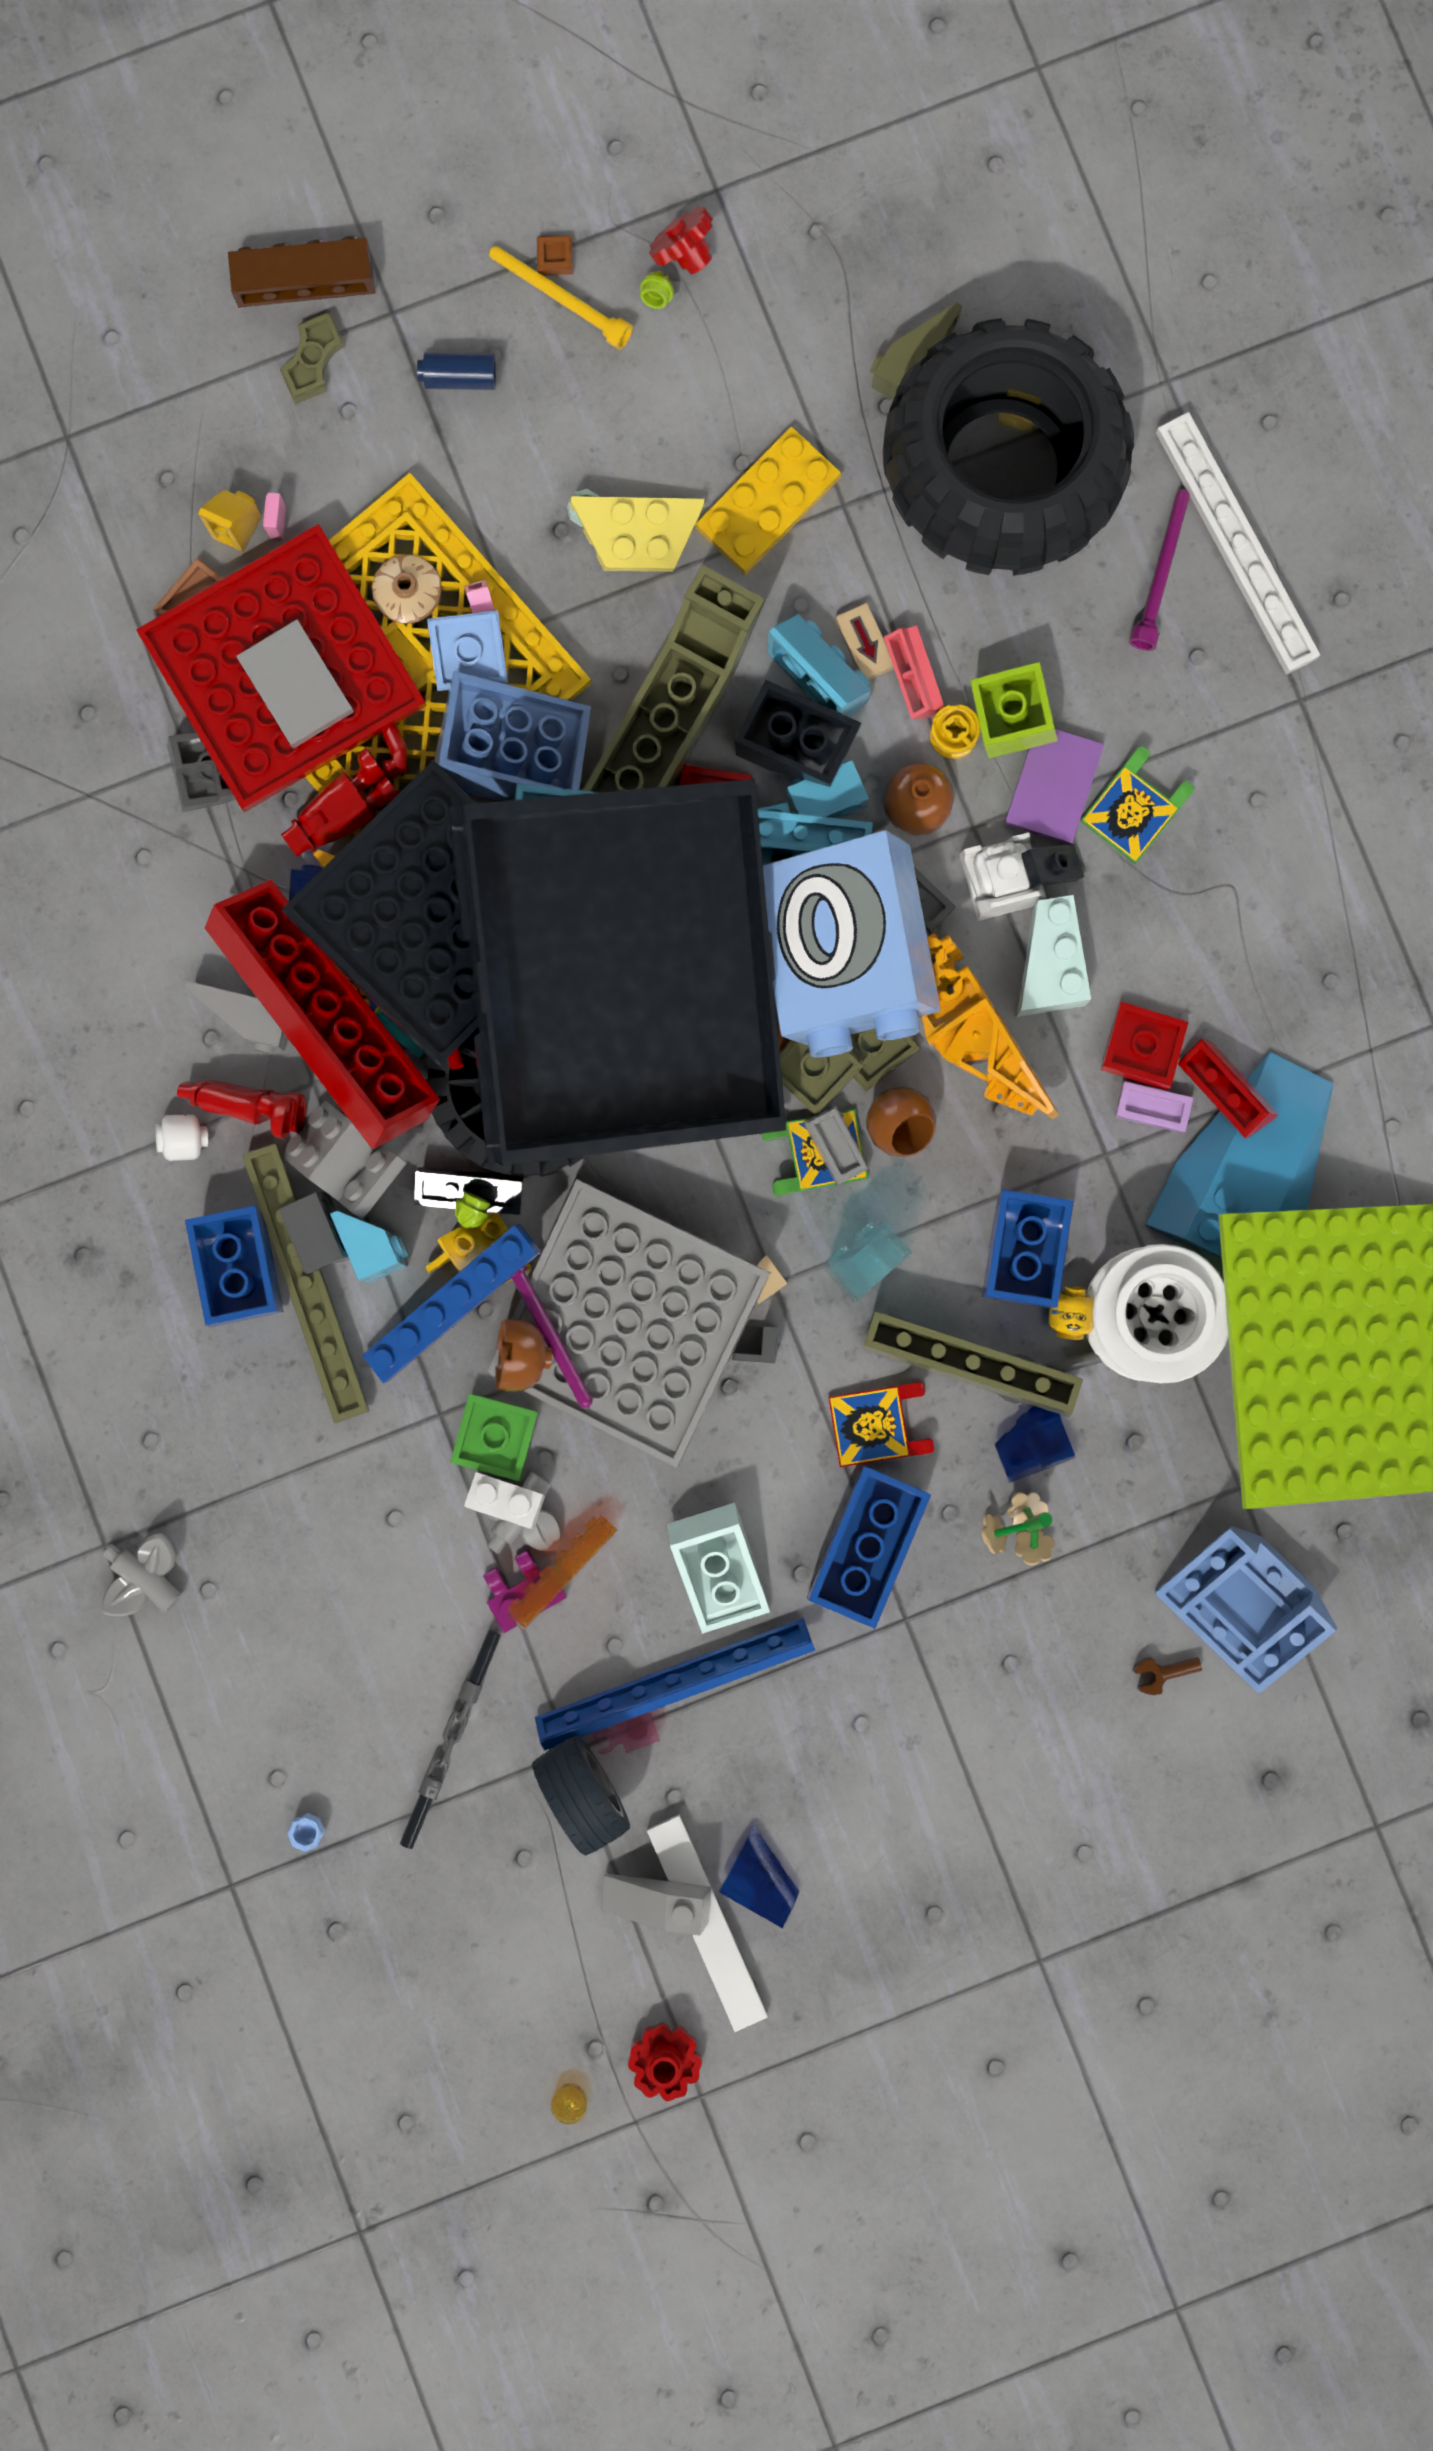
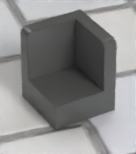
[732,1326,778,1363]

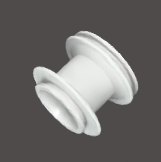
[1086,1244,1228,1384]

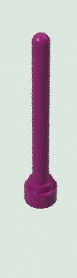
[1129,489,1190,651]
[509,1266,593,1408]

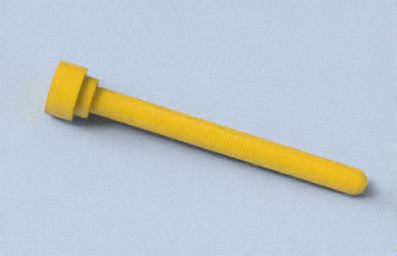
[489,246,633,350]

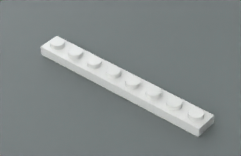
[1156,412,1320,675]

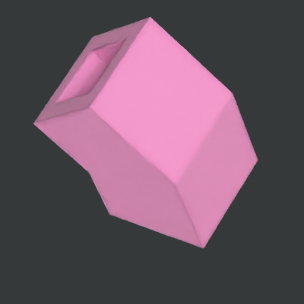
[464,580,494,613]

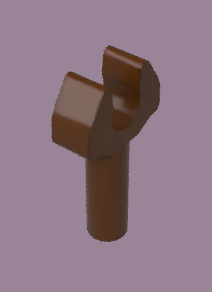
[1132,1657,1202,1696]

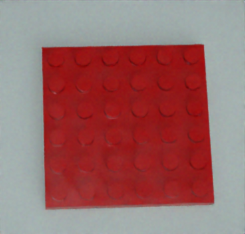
[136,524,427,813]

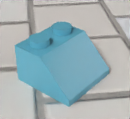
[330,1211,410,1283]

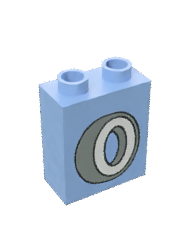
[763,830,941,1057]

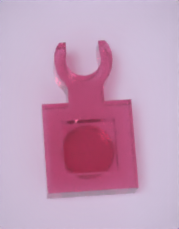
[593,1712,660,1754]

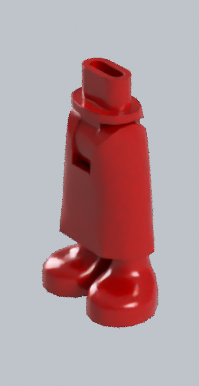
[281,748,399,857]
[177,1080,307,1139]

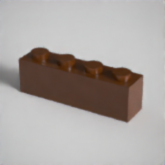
[228,236,375,308]

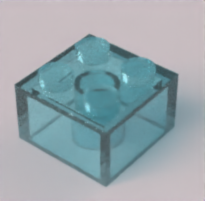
[826,1220,912,1303]

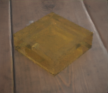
[997,388,1042,434]

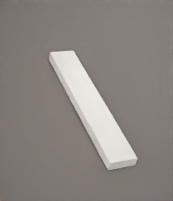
[647,1814,768,2032]

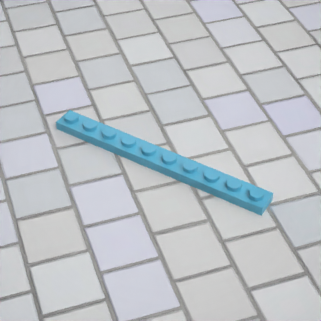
[515,784,873,853]

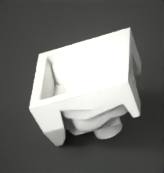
[959,832,1046,921]

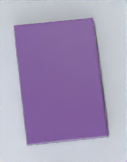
[1004,729,1104,845]

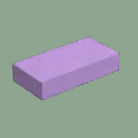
[1114,1081,1193,1133]

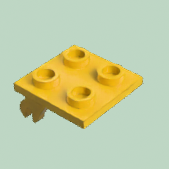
[425,1212,532,1285]

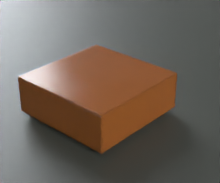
[537,235,573,275]

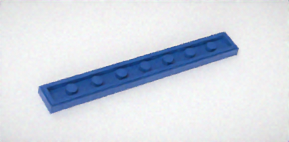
[534,1618,815,1751]

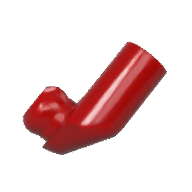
[381,723,408,779]

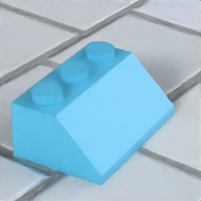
[767,614,871,717]

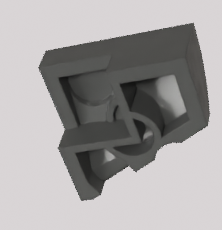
[167,732,236,812]

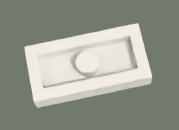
[464,1472,545,1530]

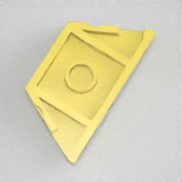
[569,496,704,572]

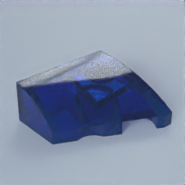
[994,1406,1076,1483]
[719,1826,799,1929]

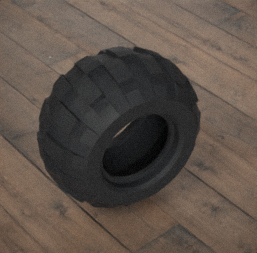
[883,318,1135,576]

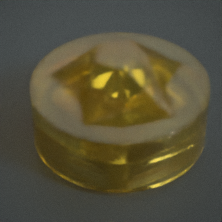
[551,2084,588,2124]

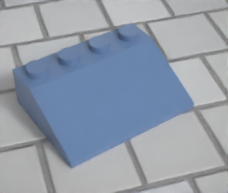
[434,671,591,801]

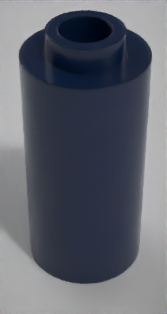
[417,352,496,390]

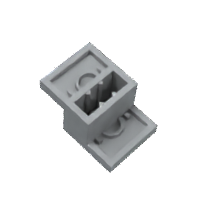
[282,1101,407,1220]

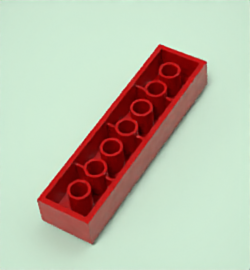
[204,879,440,1150]

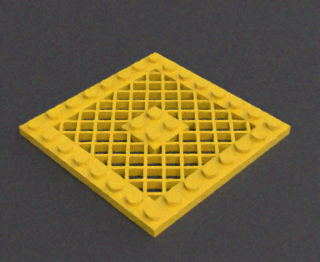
[305,473,592,836]

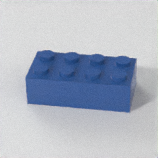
[807,1465,931,1629]

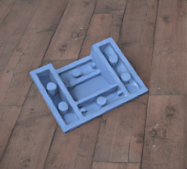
[1155,1526,1337,1694]

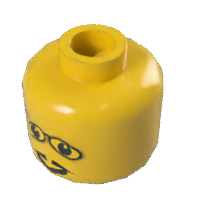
[1048,1286,1094,1340]

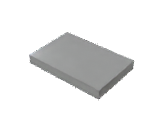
[236,620,354,749]

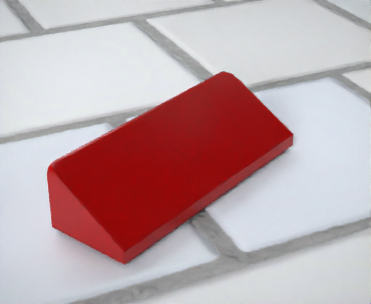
[1178,1038,1279,1139]

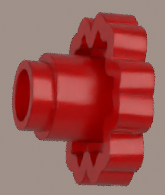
[649,206,713,275]
[628,2023,702,2102]

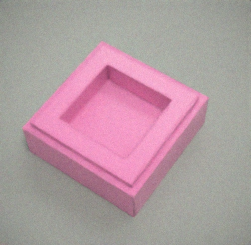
[263,493,286,540]

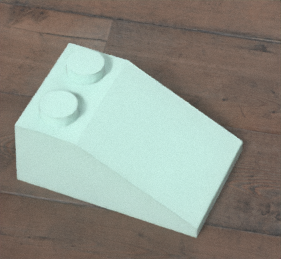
[667,1503,770,1634]

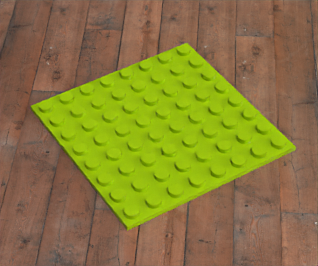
[1218,1204,1433,1509]

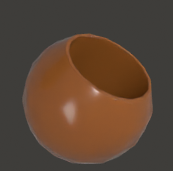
[866,1087,937,1157]

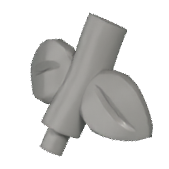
[482,1471,560,1554]
[101,1533,182,1616]

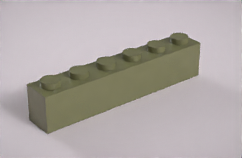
[864,1311,1083,1417]

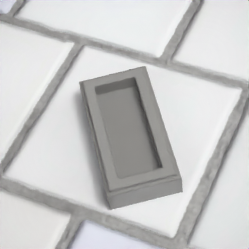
[804,1106,869,1186]

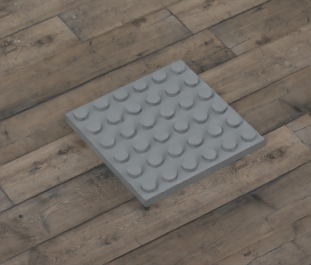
[487,1179,771,1468]

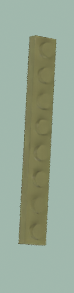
[242,1143,370,1423]

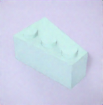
[1016,895,1091,1017]

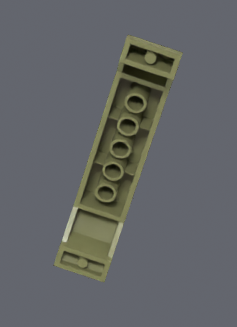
[582,564,765,793]

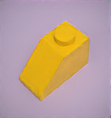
[198,489,262,553]

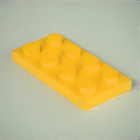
[695,426,841,576]

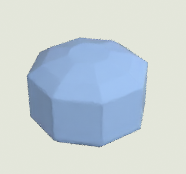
[287,1813,325,1852]

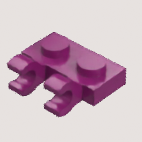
[483,1549,567,1633]

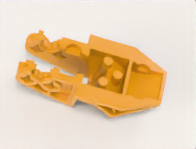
[922,933,1060,1120]

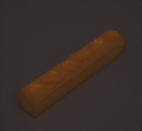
[507,1515,617,1631]

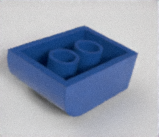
[982,1189,1073,1308]
[185,1205,284,1327]

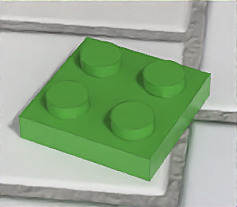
[450,1393,539,1481]

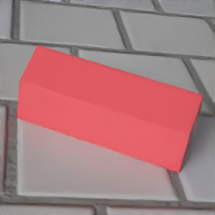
[884,625,945,720]

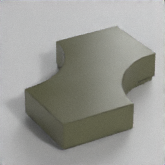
[280,311,345,405]

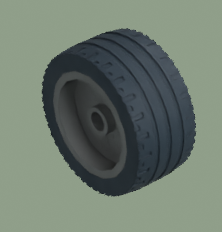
[532,1736,630,1856]

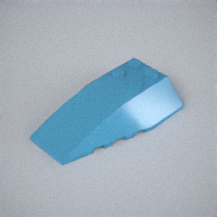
[1145,1052,1334,1259]

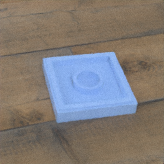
[427,610,508,691]

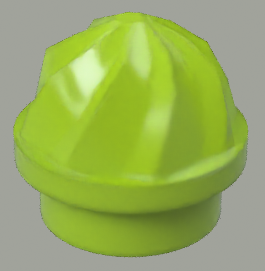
[640,270,674,309]
[455,1192,491,1228]

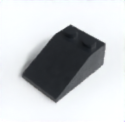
[734,679,862,787]

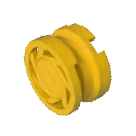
[929,704,981,759]

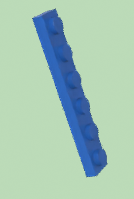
[362,1224,541,1384]

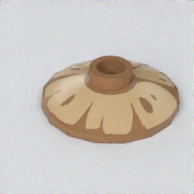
[371,554,442,624]

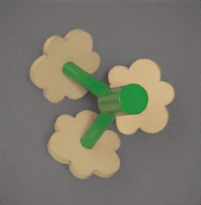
[981,1492,1055,1566]

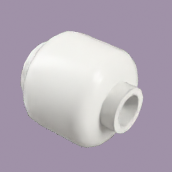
[155,1114,208,1161]

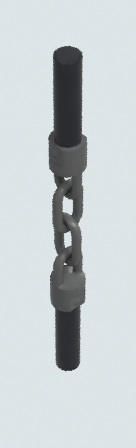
[400,1630,502,1849]

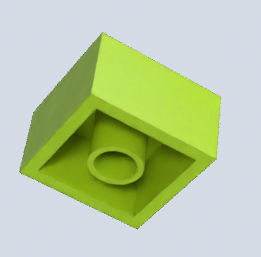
[970,662,1058,759]

